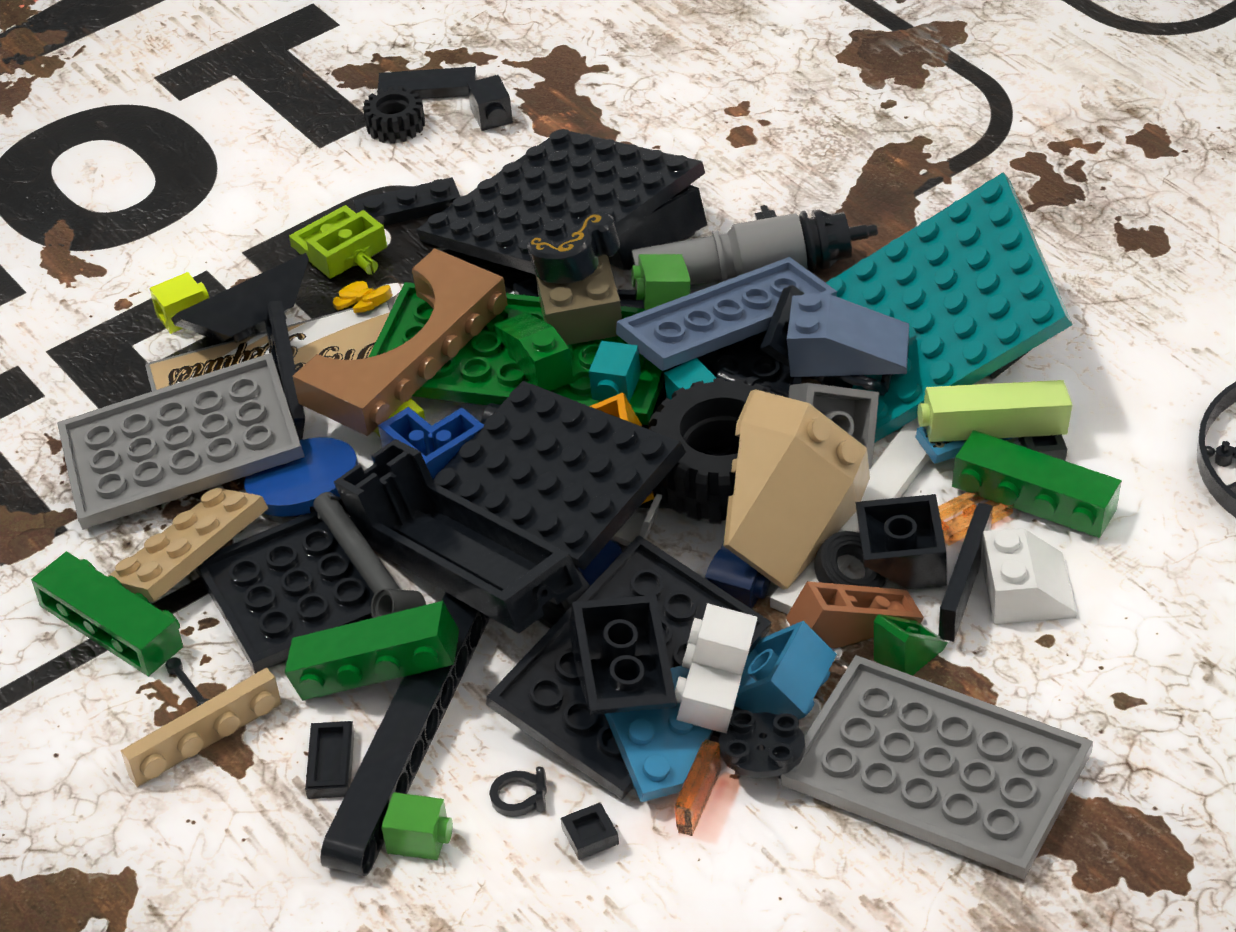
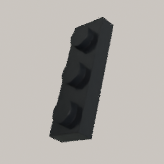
[353,177,461,226]

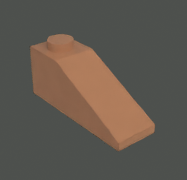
[786,581,924,649]

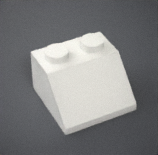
[982,528,1077,624]

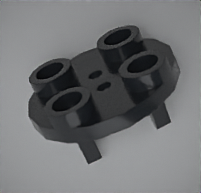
[719,710,805,779]

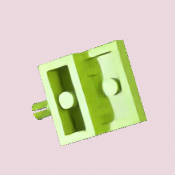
[289,205,387,279]

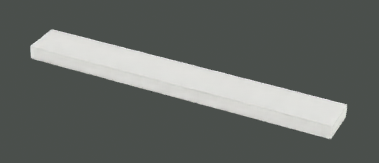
[770,418,930,614]

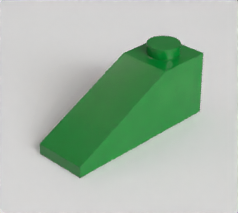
[493,312,574,391]

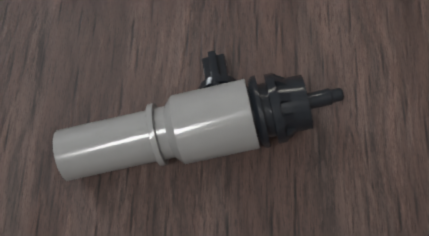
[631,205,878,286]

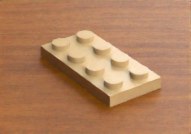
[107,488,269,602]

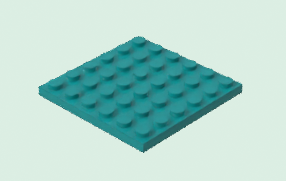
[826,172,1073,443]

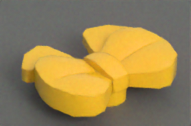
[333,281,393,313]

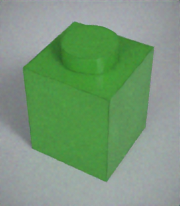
[381,792,453,860]

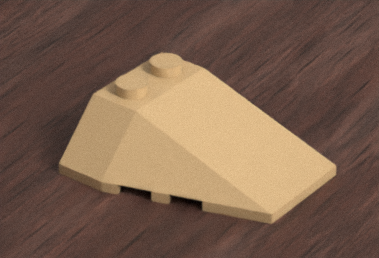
[723,389,870,590]

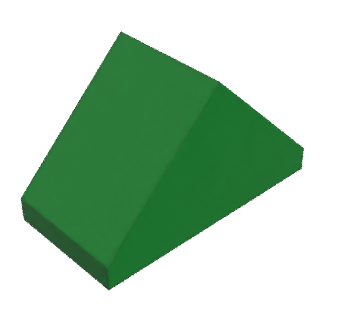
[874,614,948,676]

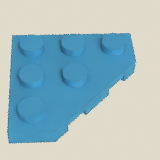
[605,666,714,802]

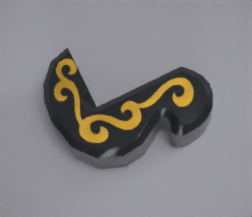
[527,212,620,285]

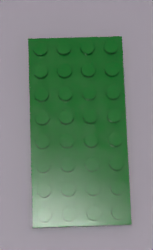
[368,282,669,425]

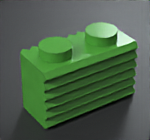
[631,254,690,310]

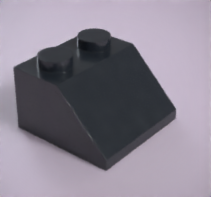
[855,494,947,590]

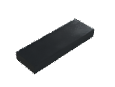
[378,66,477,99]

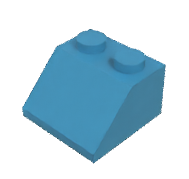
[734,621,837,720]

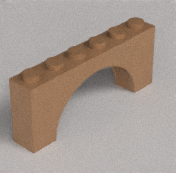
[292,248,507,436]

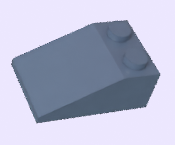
[787,293,909,377]

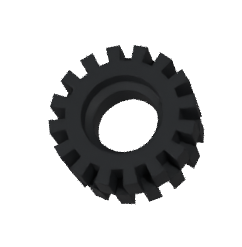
[363,86,425,143]

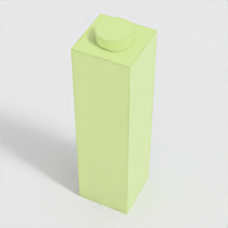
[917,380,1073,442]

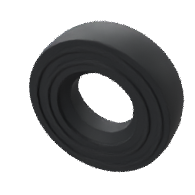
[814,531,887,588]

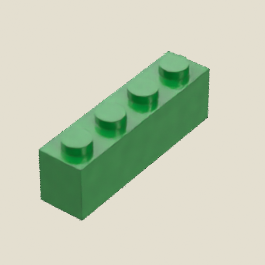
[952,430,1122,538]
[31,551,183,677]
[284,601,459,701]

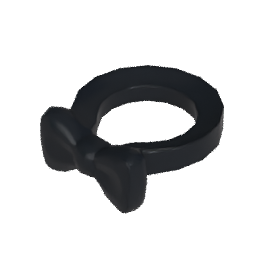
[489,766,547,817]

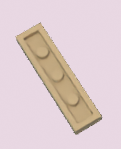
[120,667,282,787]

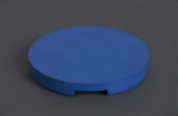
[244,437,359,517]

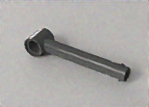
[313,492,426,618]

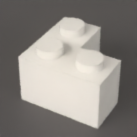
[675,603,758,733]

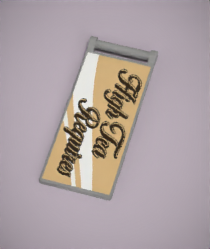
[145,292,400,391]

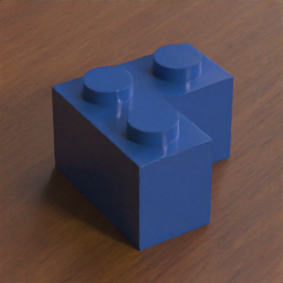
[378,407,484,479]

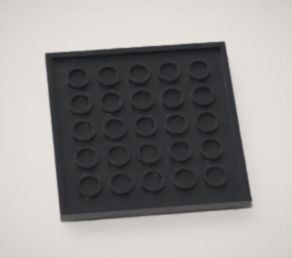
[416,129,705,274]

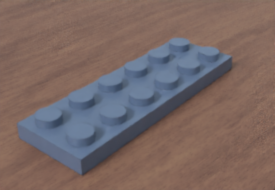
[616,257,837,371]

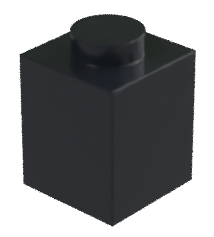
[467,75,513,131]

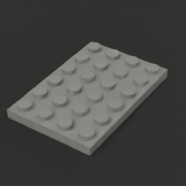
[57,353,305,530]
[781,655,1093,879]

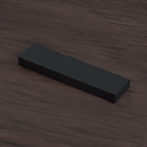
[265,301,305,440]
[938,503,993,642]

